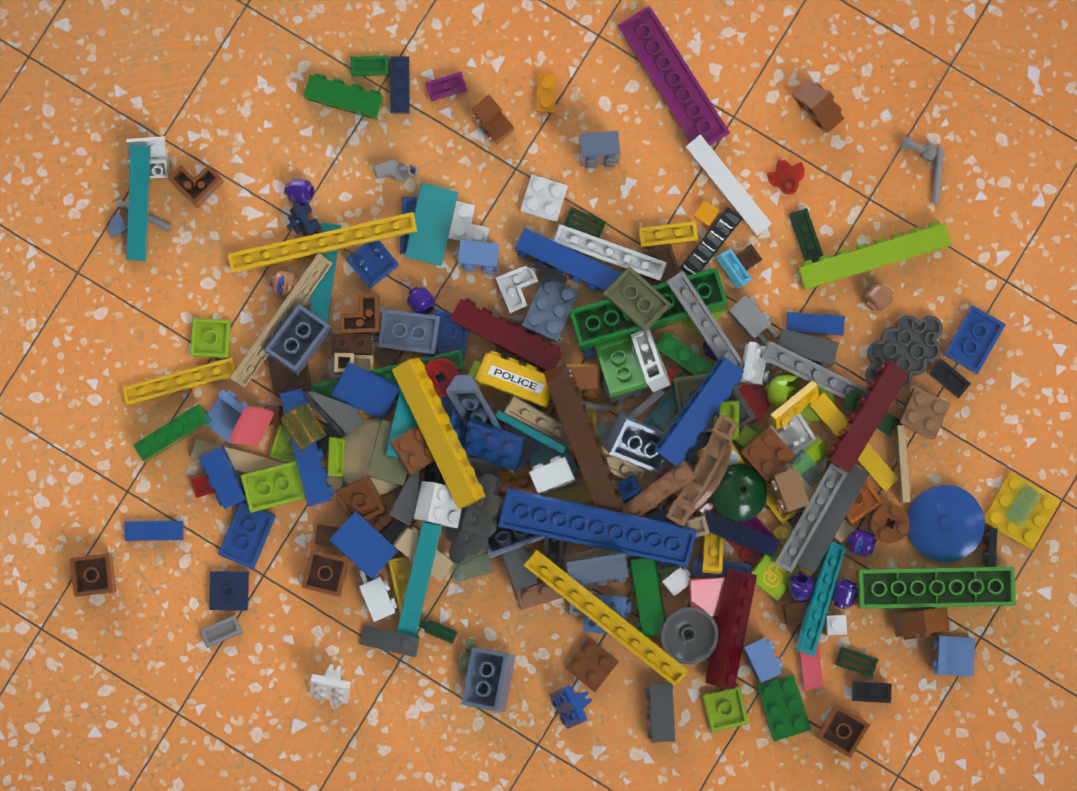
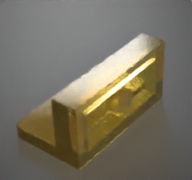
[281,403,326,451]

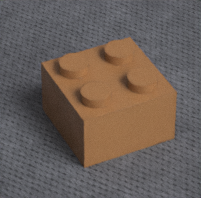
[897,388,951,440]
[768,468,810,515]

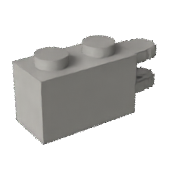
[727,296,779,346]

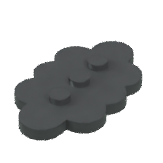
[865,315,943,388]
[445,473,503,565]

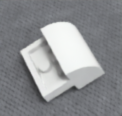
[126,136,169,179]
[740,342,772,387]

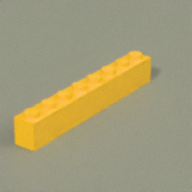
[392,357,486,509]

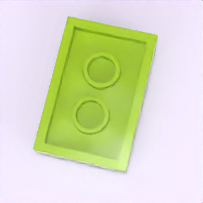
[241,461,306,513]

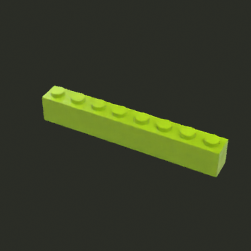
[797,221,952,290]

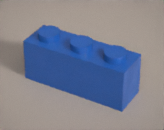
[199,445,247,509]

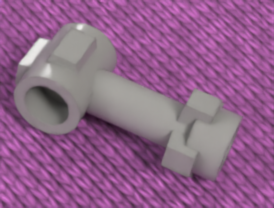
[901,137,937,161]

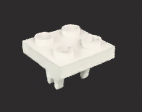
[770,414,816,454]
[310,664,351,704]

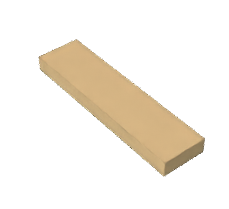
[895,425,911,503]

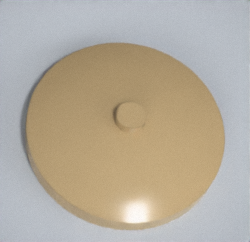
[342,418,409,495]

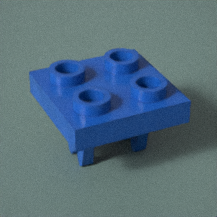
[346,241,400,289]
[550,685,592,729]

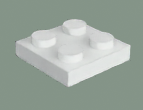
[520,175,568,223]

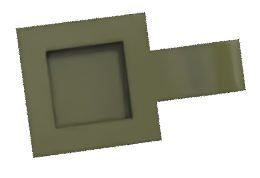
[457,639,475,673]

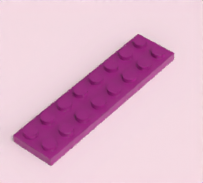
[617,6,730,146]

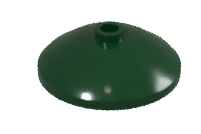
[711,464,767,521]

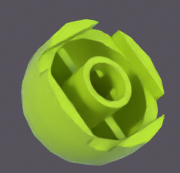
[765,374,799,409]

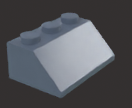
[446,375,502,429]
[487,523,545,558]
[566,554,630,588]
[461,647,515,712]

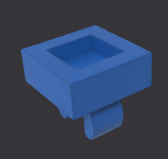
[617,475,642,502]

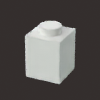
[660,566,691,596]
[825,615,847,635]

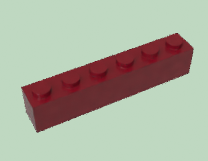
[450,298,563,371]
[826,361,909,472]
[705,569,757,689]

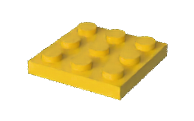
[984,472,1061,551]

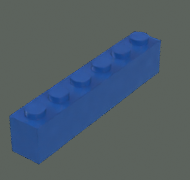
[515,228,622,292]
[653,356,744,466]
[280,388,334,507]

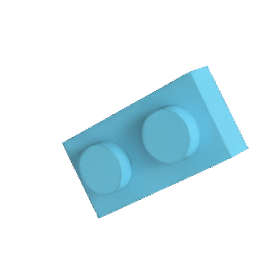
[716,248,752,289]

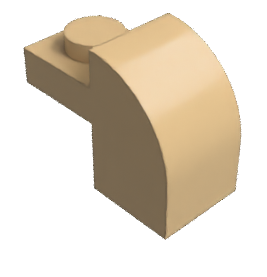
[334,353,374,375]

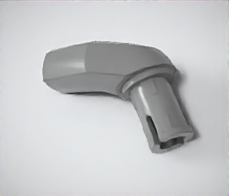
[373,160,418,182]

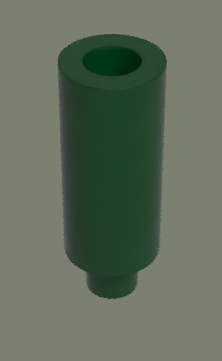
[419,619,458,644]

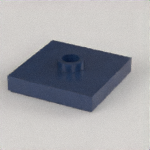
[209,571,249,611]

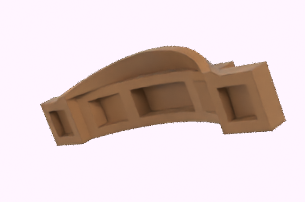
[666,414,739,526]

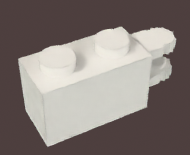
[359,569,398,622]

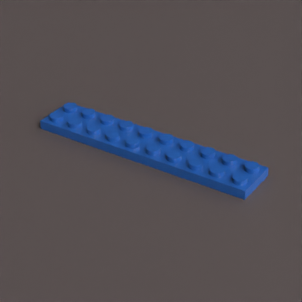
[498,488,697,567]

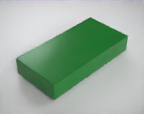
[351,55,389,77]

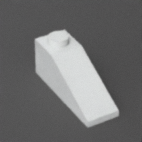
[631,330,671,392]

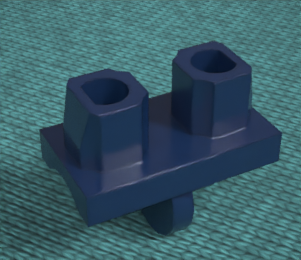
[286,202,321,237]

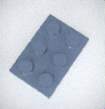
[522,277,579,343]
[378,309,441,355]

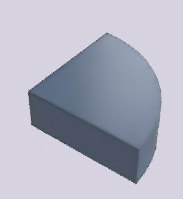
[109,212,128,238]

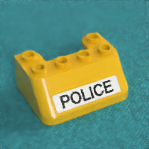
[474,351,552,411]

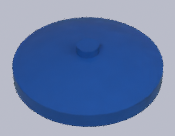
[908,485,985,562]

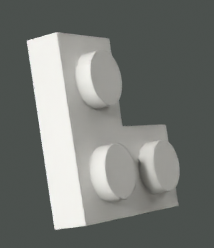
[448,201,490,242]
[496,265,538,314]

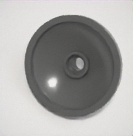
[660,607,719,665]

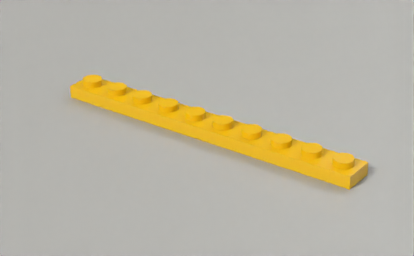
[228,212,418,274]
[523,550,688,686]

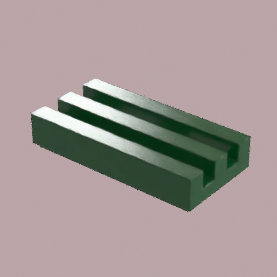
[564,207,606,238]
[835,647,879,678]

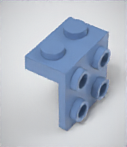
[206,389,251,443]
[583,594,632,635]
[932,636,975,677]

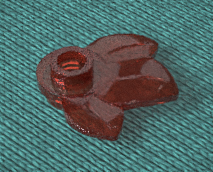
[767,158,805,195]

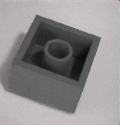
[502,546,539,591]

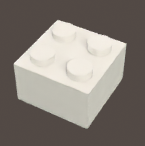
[529,456,575,495]
[414,481,462,529]

